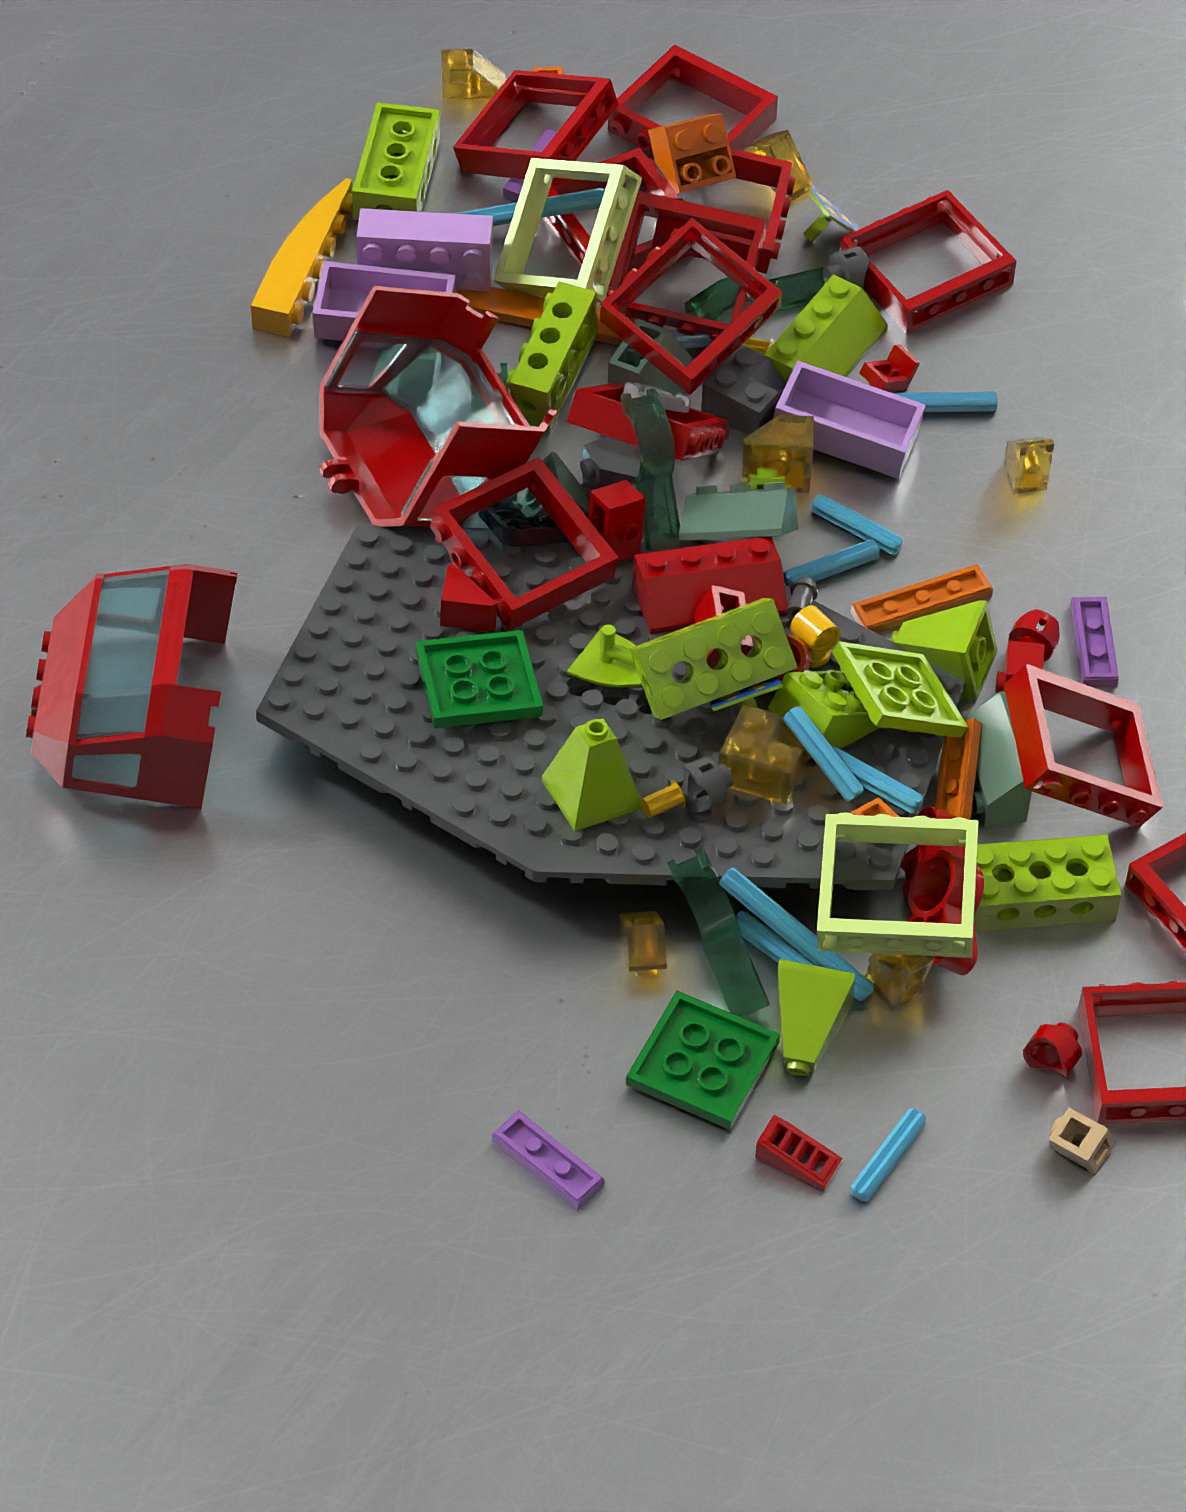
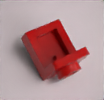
[859,344,920,392]

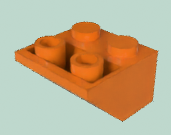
[648,113,736,193]

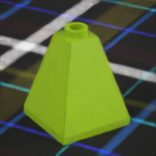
[891,600,998,702]
[542,718,642,831]
[778,959,855,1076]

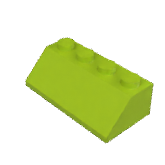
[764,274,888,384]

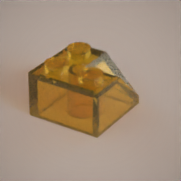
[741,415,814,493]
[718,704,810,805]

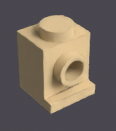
[1048,1108,1116,1175]

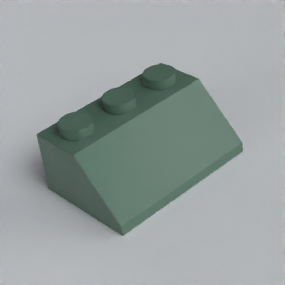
[679,482,798,541]
[963,691,1032,827]

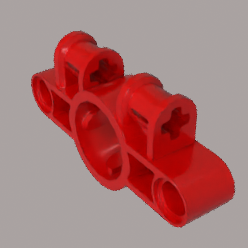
[901,806,984,975]

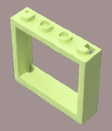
[493,158,642,302]
[817,812,978,958]

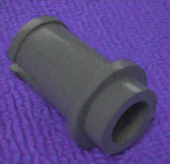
[786,577,818,621]

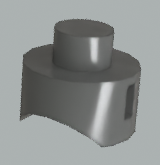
[823,247,869,290]
[682,757,733,813]

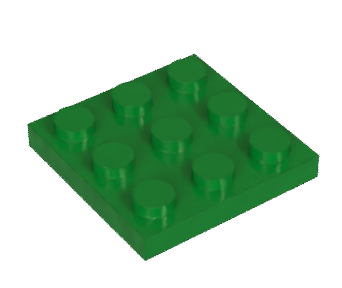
[415,630,543,728]
[626,990,780,1130]

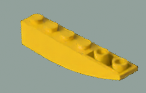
[251,178,353,337]

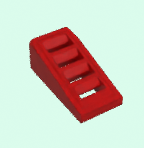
[755,1115,843,1191]

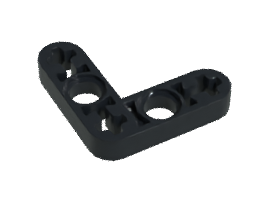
[478,497,589,546]

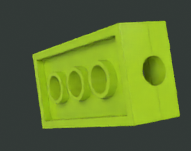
[352,102,441,220]
[506,281,598,434]
[629,598,798,720]
[974,834,1121,932]

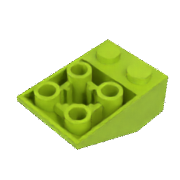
[768,670,880,749]

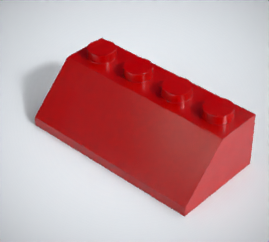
[632,536,788,634]

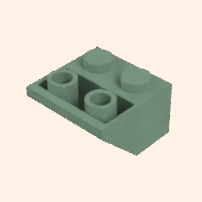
[608,319,693,396]

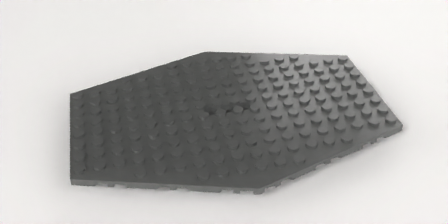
[256,525,965,890]

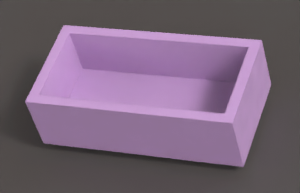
[356,208,493,291]
[312,261,456,345]
[770,360,926,479]

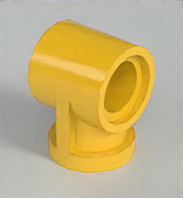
[790,605,841,667]

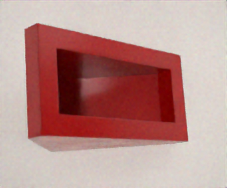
[440,563,497,632]

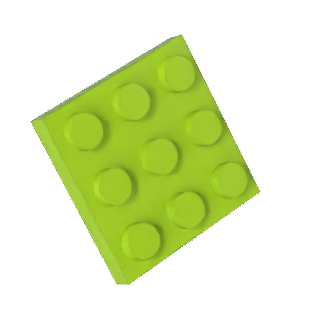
[832,641,968,738]

